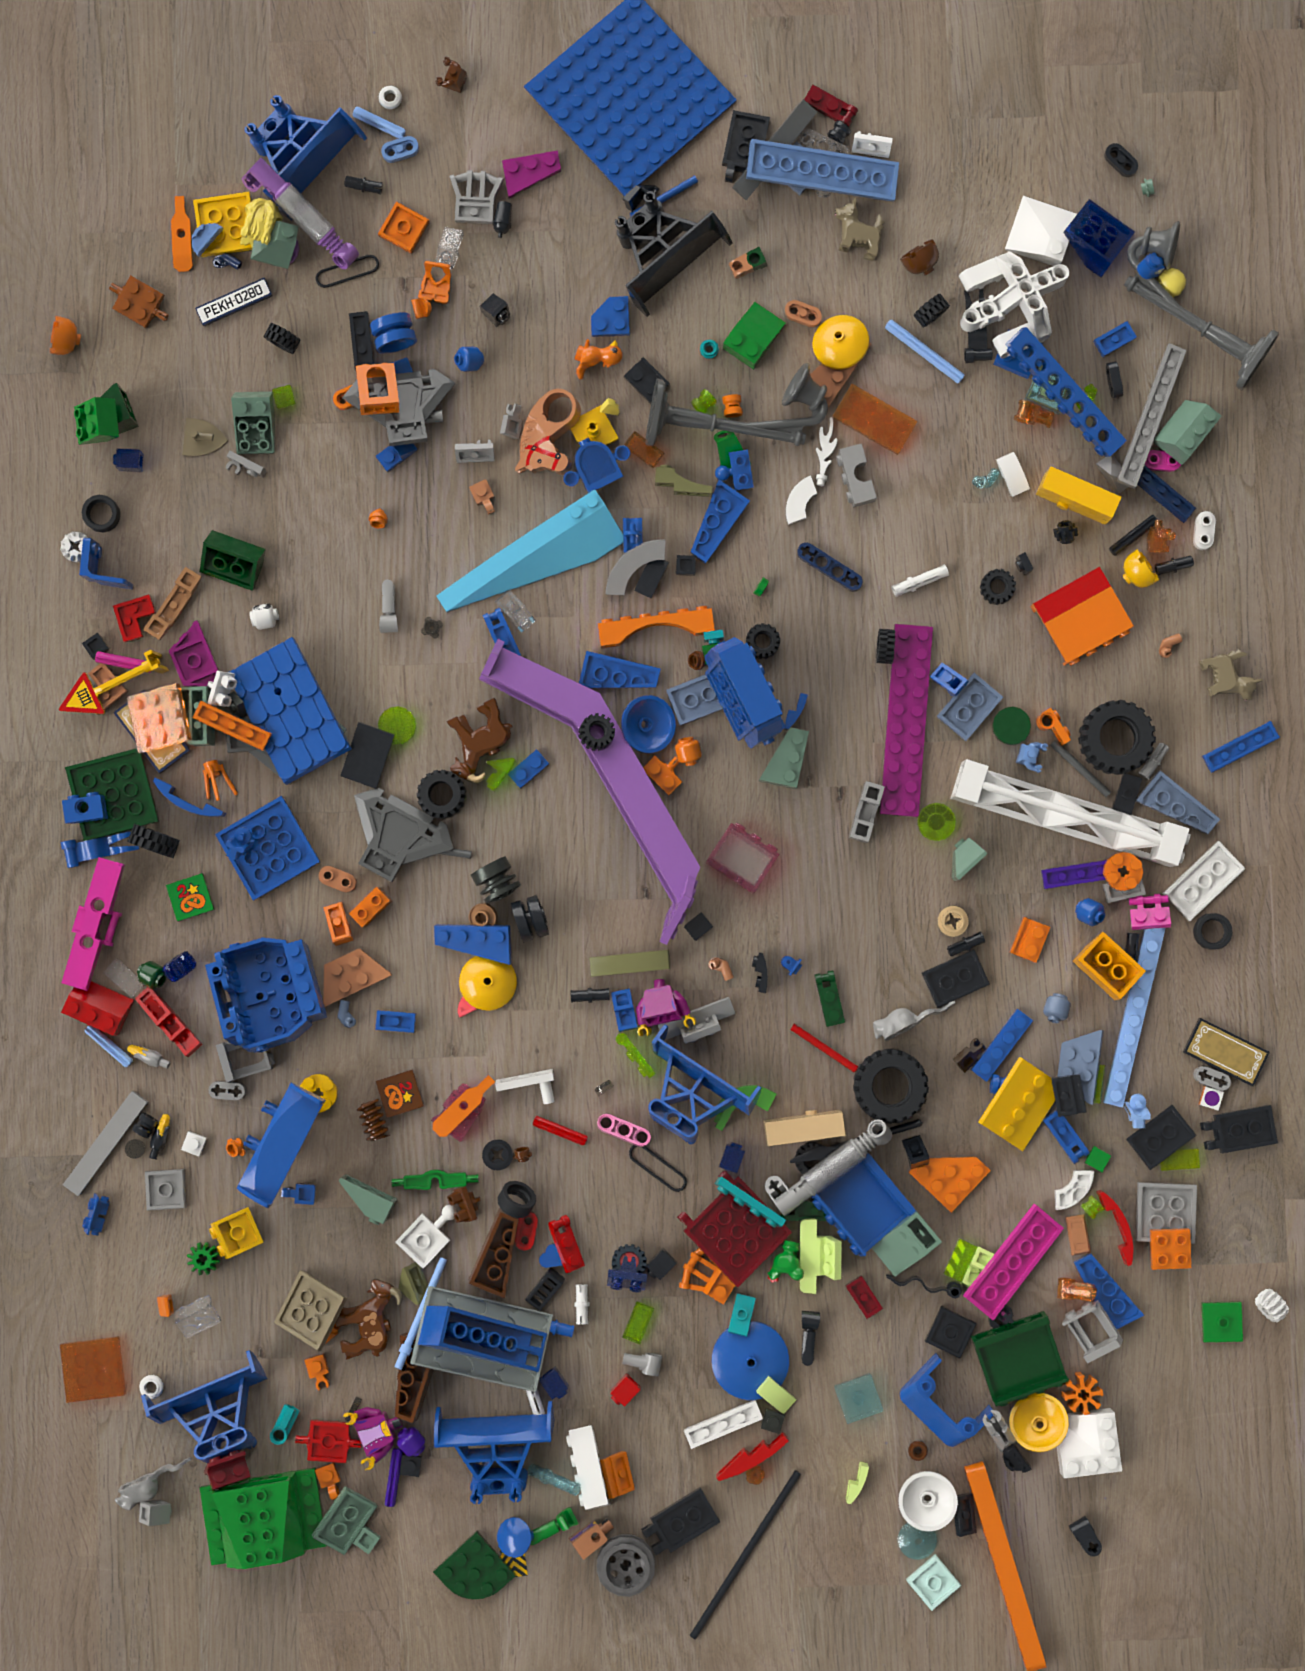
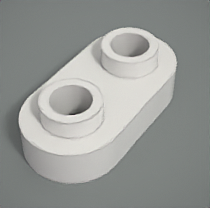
[1193,511,1216,550]

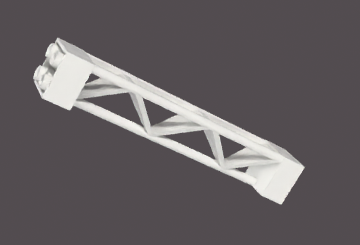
[950,759,1190,867]

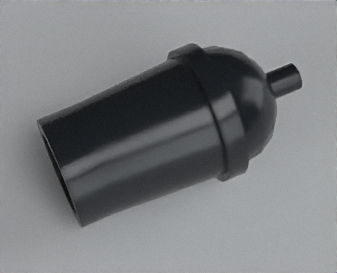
[492,201,512,238]

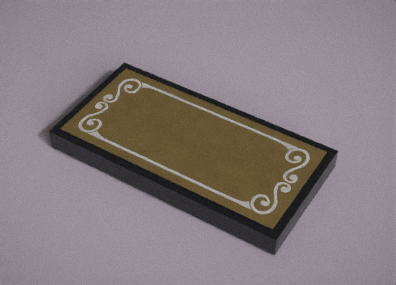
[1183,1018,1270,1087]

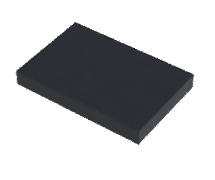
[340,722,395,789]
[921,949,990,1008]
[1126,1105,1197,1170]

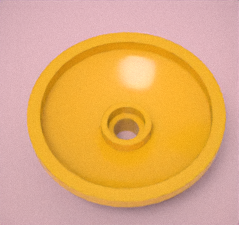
[812,315,869,369]
[459,956,517,1011]
[1009,1393,1069,1452]

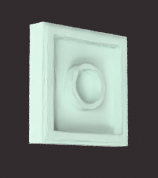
[906,1554,961,1611]

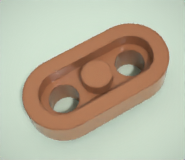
[785,300,822,327]
[319,866,357,892]

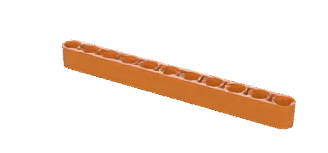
[964,1461,1047,1671]

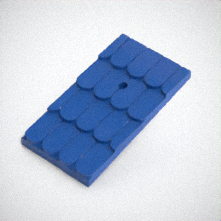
[230,637,352,785]

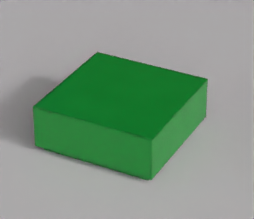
[1084,1146,1111,1172]

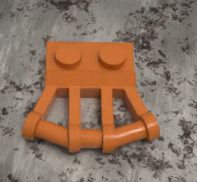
[679,1248,735,1305]

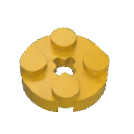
[300,1074,338,1113]

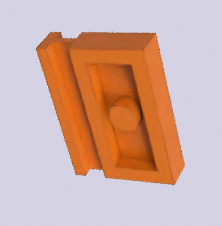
[1009,917,1050,963]
[600,1451,635,1499]

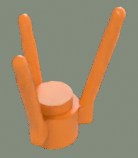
[203,760,238,801]

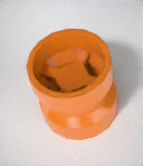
[722,394,743,418]

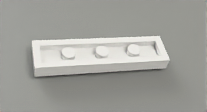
[684,1400,763,1449]

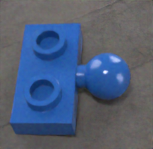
[715,449,754,491]

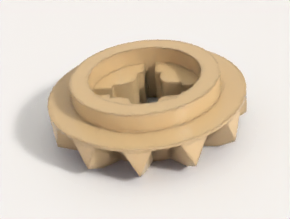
[938,906,968,937]

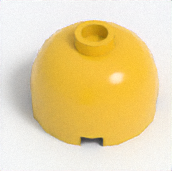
[1123,549,1159,588]

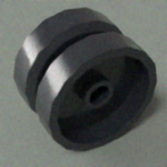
[511,895,549,943]

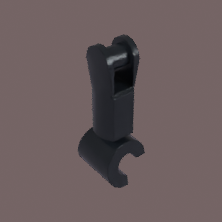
[801,1311,820,1366]

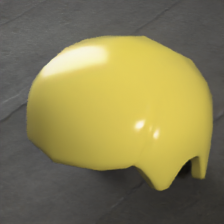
[1157,268,1186,297]

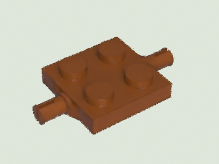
[109,275,169,328]

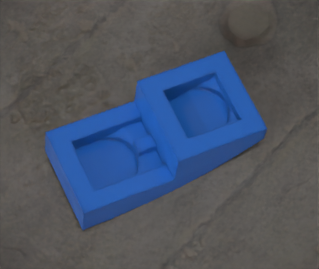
[784,693,808,731]
[611,989,638,1032]

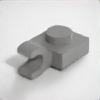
[500,403,523,439]

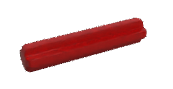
[533,1116,588,1146]

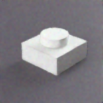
[181,1131,207,1156]

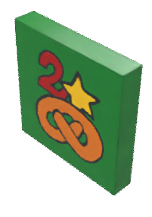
[166,873,215,922]

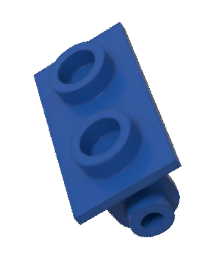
[781,956,802,976]
[82,1193,110,1236]

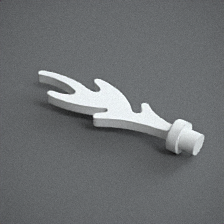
[816,417,837,486]

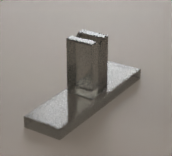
[345,1396,362,1421]

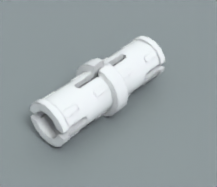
[574,1284,590,1324]

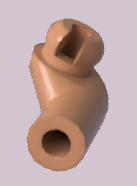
[1159,633,1182,658]
[708,958,734,981]

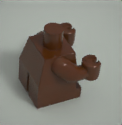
[435,56,467,93]

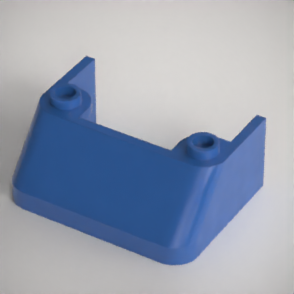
[899,1353,993,1447]

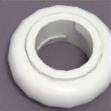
[379,86,402,109]
[139,1375,164,1399]

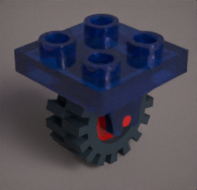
[607,1244,647,1292]

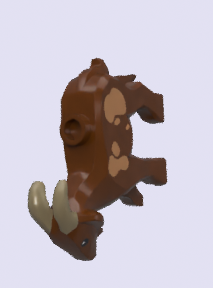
[336,1279,403,1360]

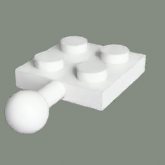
[395,1205,457,1268]

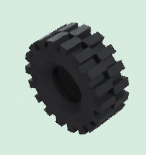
[127,824,180,858]

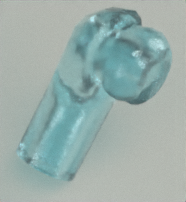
[972,468,1000,489]

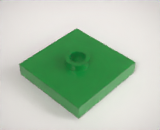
[1201,1301,1243,1343]

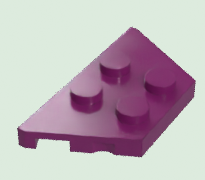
[169,620,219,687]

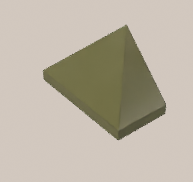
[398,1262,428,1305]

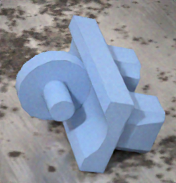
[1124,1094,1151,1128]

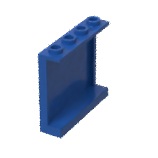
[811,1153,916,1256]

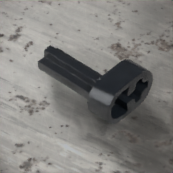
[988,1305,1014,1328]

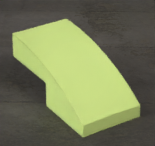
[961,1247,994,1288]
[756,1376,797,1414]
[846,1462,869,1504]

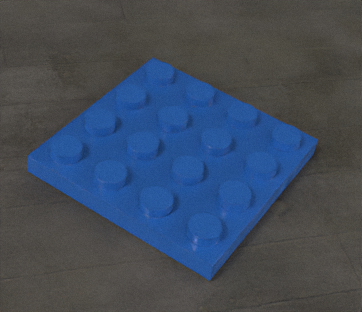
[215,796,320,901]

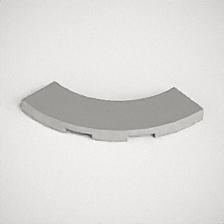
[605,539,665,595]

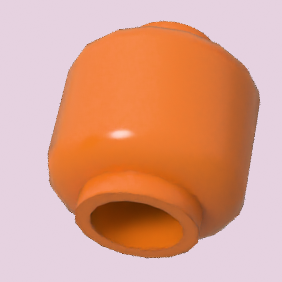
[675,737,702,766]

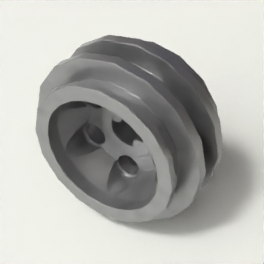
[597,1534,655,1597]

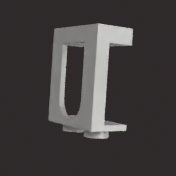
[216,1042,275,1082]
[1062,1300,1123,1364]

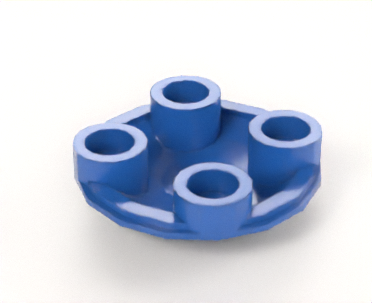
[497,1517,534,1558]

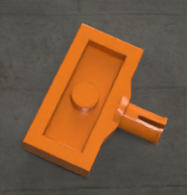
[643,755,682,795]

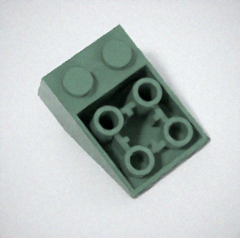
[231,391,275,454]
[872,1211,942,1276]

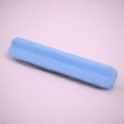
[352,107,406,139]
[85,1025,133,1067]

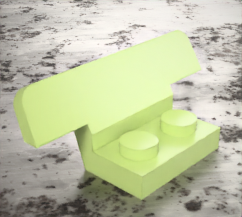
[800,1218,842,1294]

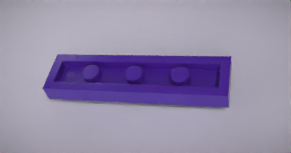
[1041,860,1120,889]

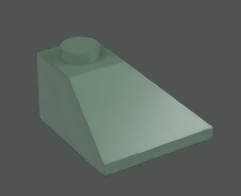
[251,221,299,269]
[952,838,987,881]

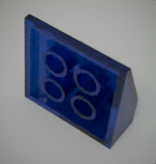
[1063,199,1135,278]

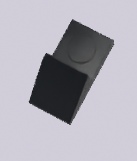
[902,1135,930,1169]

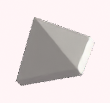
[1096,454,1128,495]

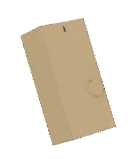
[763,1110,846,1146]

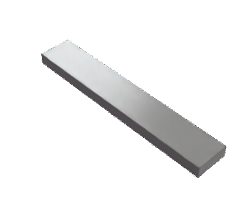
[63,1091,148,1196]

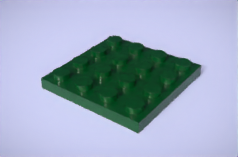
[65,748,160,841]

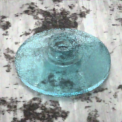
[898,1522,937,1560]

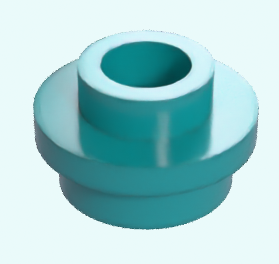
[700,340,719,359]

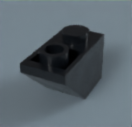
[480,293,510,327]

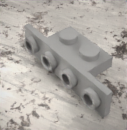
[658,997,735,1044]

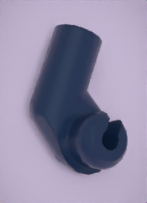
[213,253,242,270]

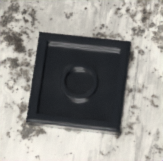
[925,1306,977,1358]

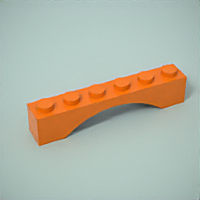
[598,606,715,648]

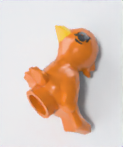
[574,339,623,380]

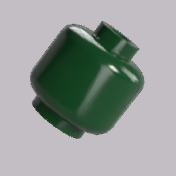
[137,961,167,989]

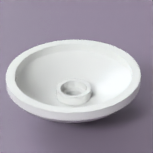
[899,1471,958,1531]

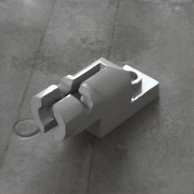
[983,1410,1018,1453]

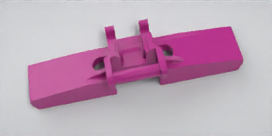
[61,857,125,991]

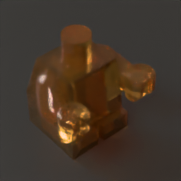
[1146,520,1176,552]

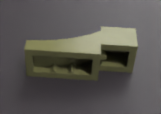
[655,465,712,497]

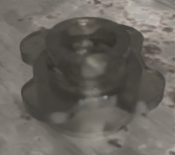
[421,617,443,639]

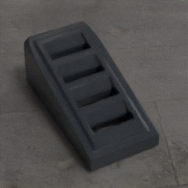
[525,1267,565,1311]

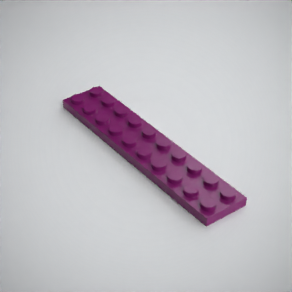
[880,624,933,817]

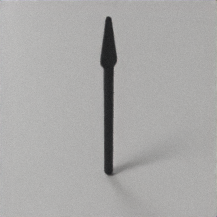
[790,1119,923,1163]

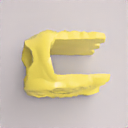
[240,198,283,248]

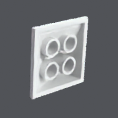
[1005,196,1077,266]

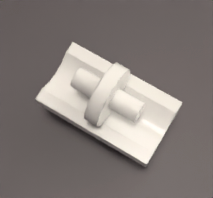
[207,670,237,707]

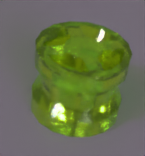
[1080,1195,1105,1220]

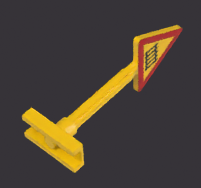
[59,650,169,714]

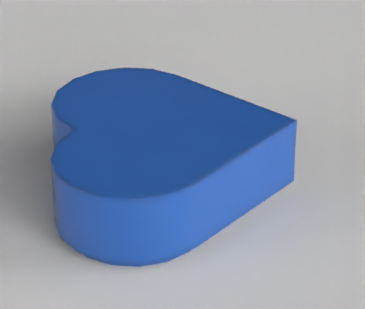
[539,1244,562,1268]

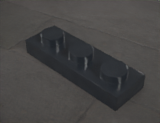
[349,311,374,371]

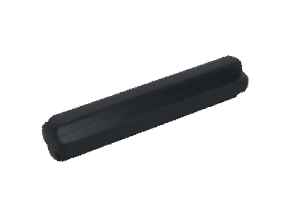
[1109,515,1159,556]

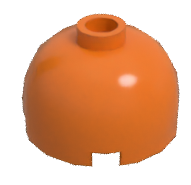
[50,316,81,355]

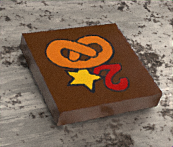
[376,1069,424,1118]

